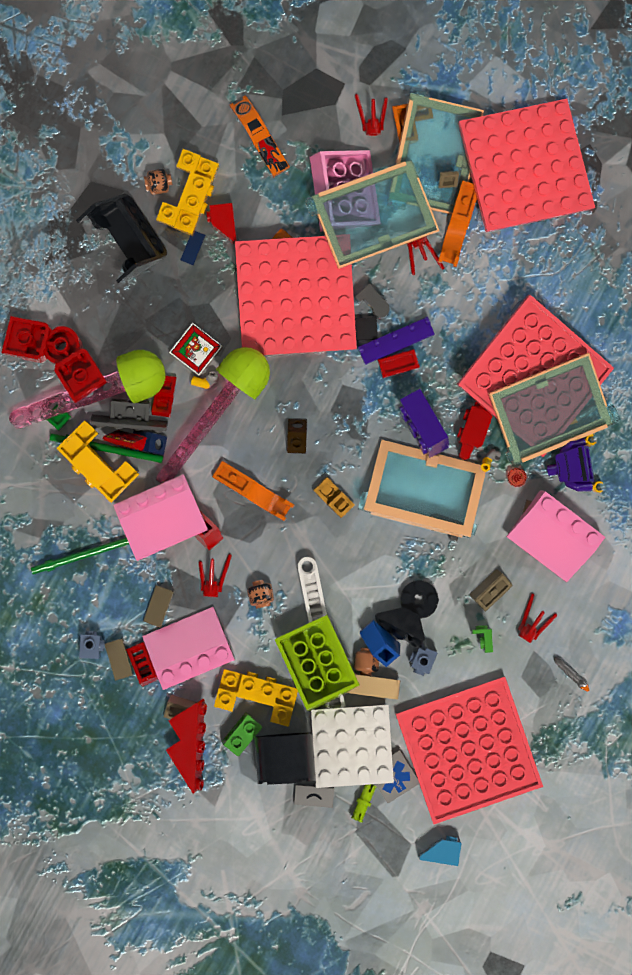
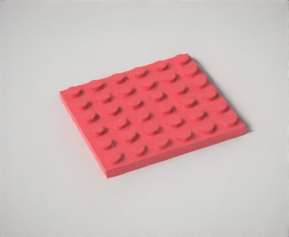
[458,99,595,233]
[235,234,357,355]
[457,295,614,457]
[396,676,543,825]

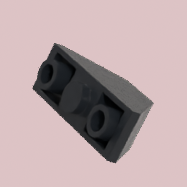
[375,607,427,651]

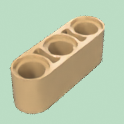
[347,674,401,700]

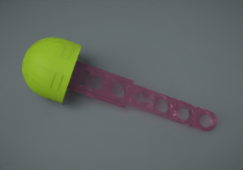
[156,347,270,484]
[9,350,165,429]

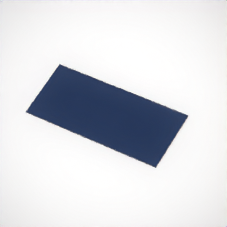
[180,231,206,265]

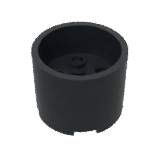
[254,733,316,785]

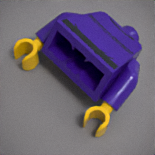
[547,434,603,493]

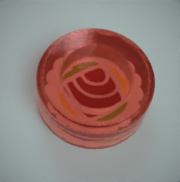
[507,468,527,487]

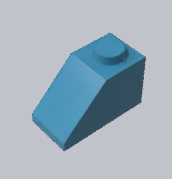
[419,836,462,866]

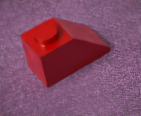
[206,203,237,244]
[195,511,223,551]

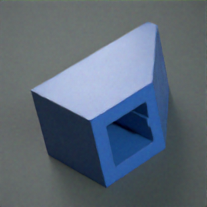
[360,620,401,667]

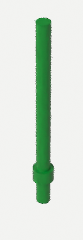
[50,433,164,463]
[31,538,129,575]

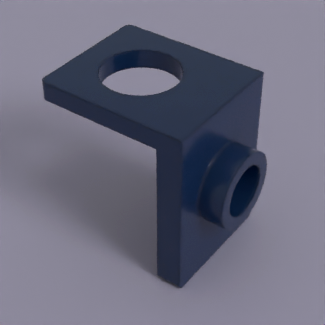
[130,431,167,455]

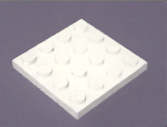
[311,705,394,788]

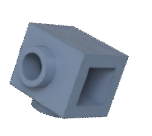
[79,631,105,659]
[409,648,438,676]

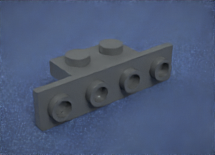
[90,398,168,433]

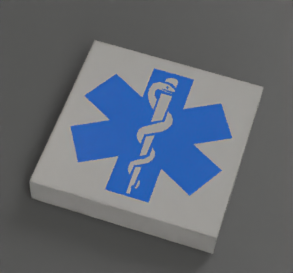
[376,750,419,803]

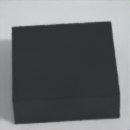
[355,317,378,341]

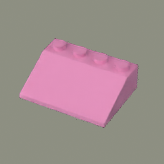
[310,150,381,232]
[113,474,208,561]
[506,490,605,582]
[142,607,235,690]

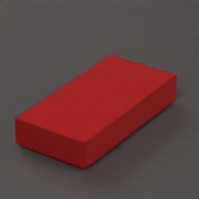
[378,349,420,378]

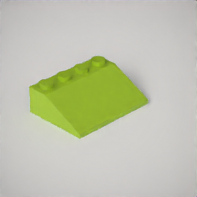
[275,615,360,711]

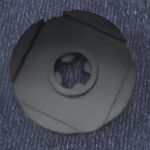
[400,580,439,618]

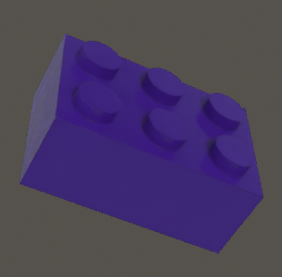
[399,389,450,458]

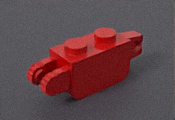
[456,401,493,461]

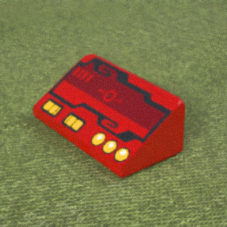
[103,430,147,451]

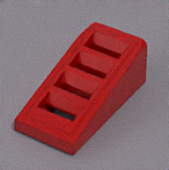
[126,642,159,686]

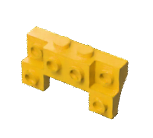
[156,149,219,236]
[56,420,139,503]
[214,669,298,727]

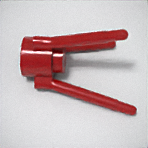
[355,94,388,136]
[407,236,445,275]
[199,554,232,597]
[518,594,557,643]

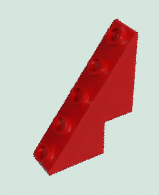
[166,698,207,794]

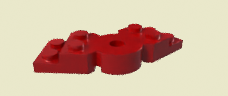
[1,316,107,403]

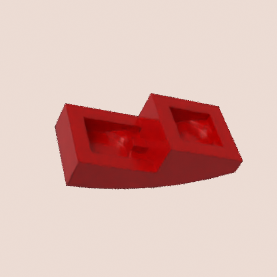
[152,375,177,418]

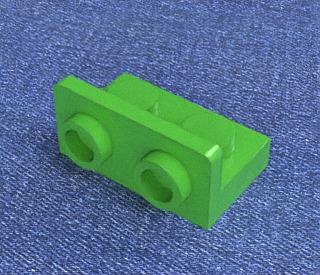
[471,625,493,653]
[221,712,262,756]

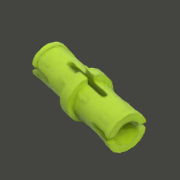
[351,784,377,823]

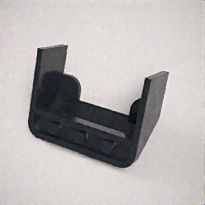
[76,194,167,283]

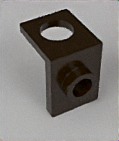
[287,419,307,454]

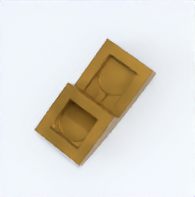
[313,477,355,518]

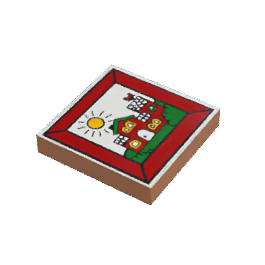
[169,323,223,377]

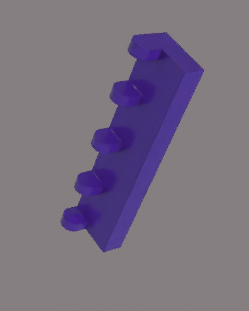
[357,316,435,365]

